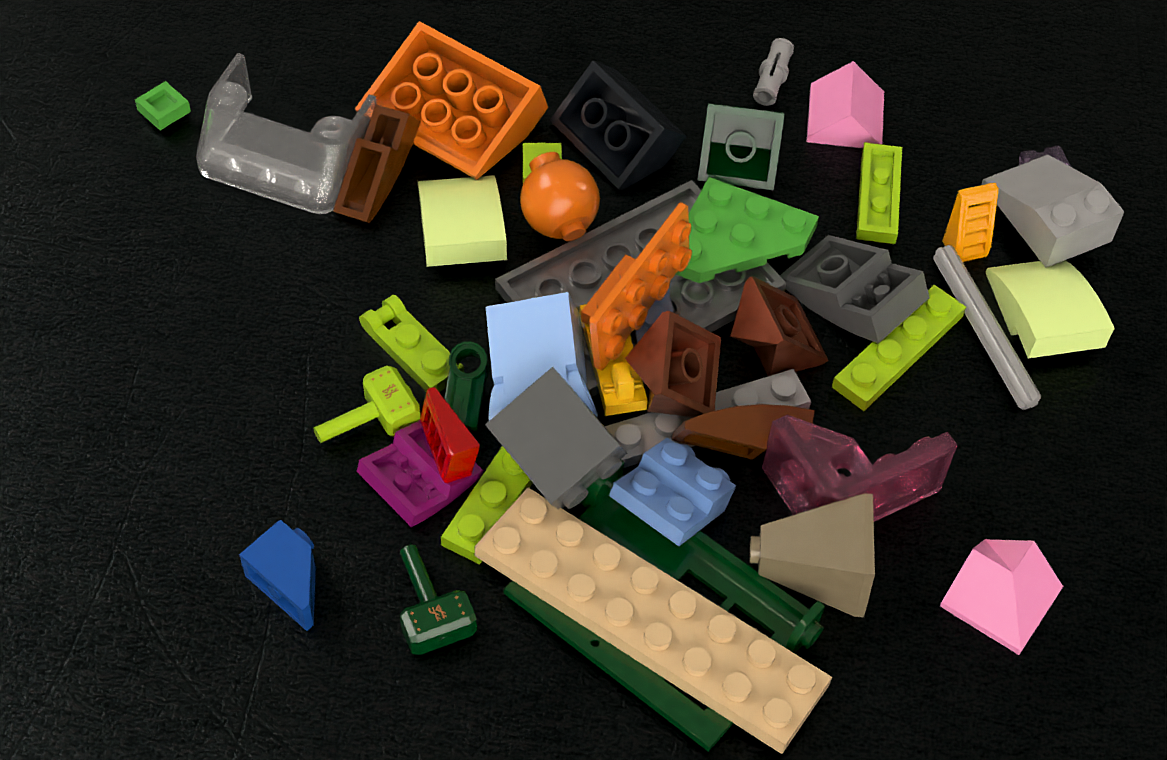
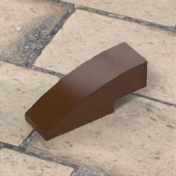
[333,104,421,223]
[672,404,814,460]

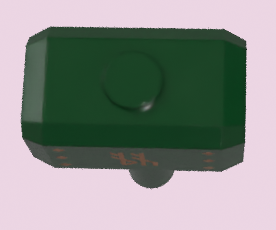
[400,544,477,655]

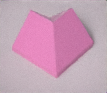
[940,539,1063,655]

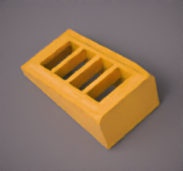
[942,183,999,262]

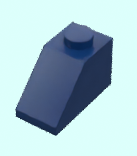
[239,520,316,631]

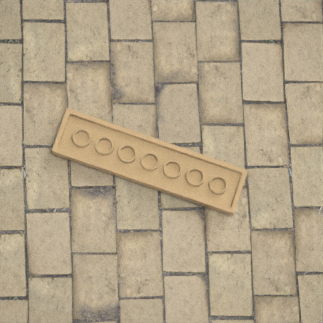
[474,488,832,754]

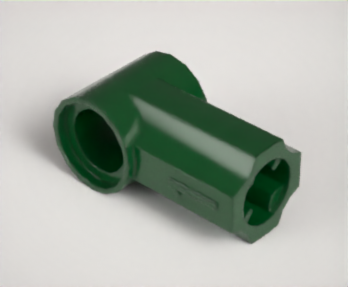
[444,341,490,431]

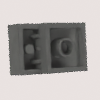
[780,235,930,343]

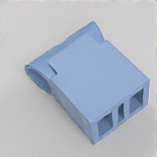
[486,292,598,421]

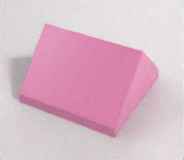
[806,61,884,148]

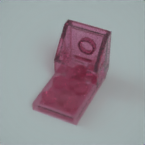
[762,415,957,522]

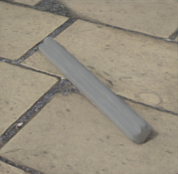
[933,245,1041,410]

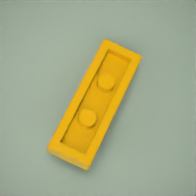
[579,304,648,416]

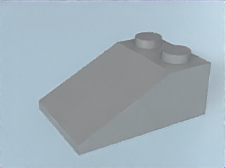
[982,155,1124,268]

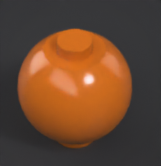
[520,152,600,241]

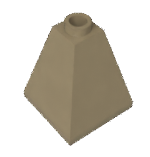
[749,493,875,617]

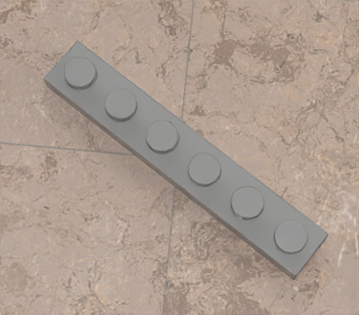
[605,369,811,468]

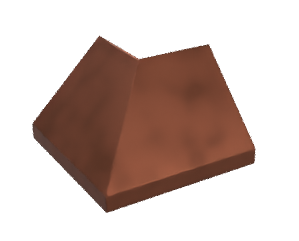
[730,276,828,376]
[625,311,721,417]

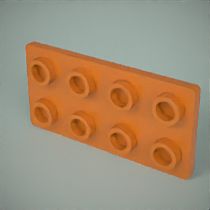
[581,202,692,371]

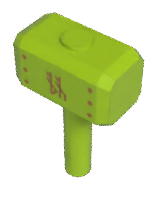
[313,365,420,443]

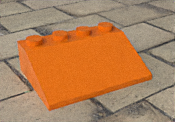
[355,21,548,180]

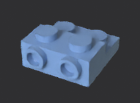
[609,437,736,546]

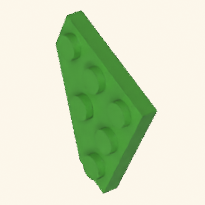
[676,177,819,283]

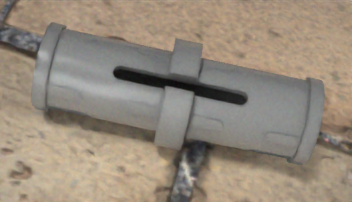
[753,38,794,106]

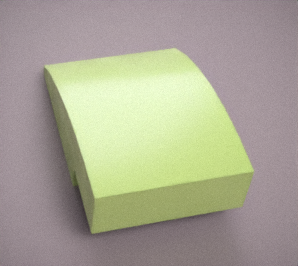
[418,175,507,267]
[986,260,1114,359]

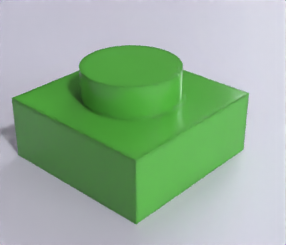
[135,81,191,130]

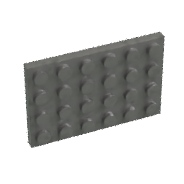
[495,180,786,397]

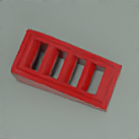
[420,387,480,483]

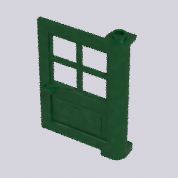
[504,459,825,752]

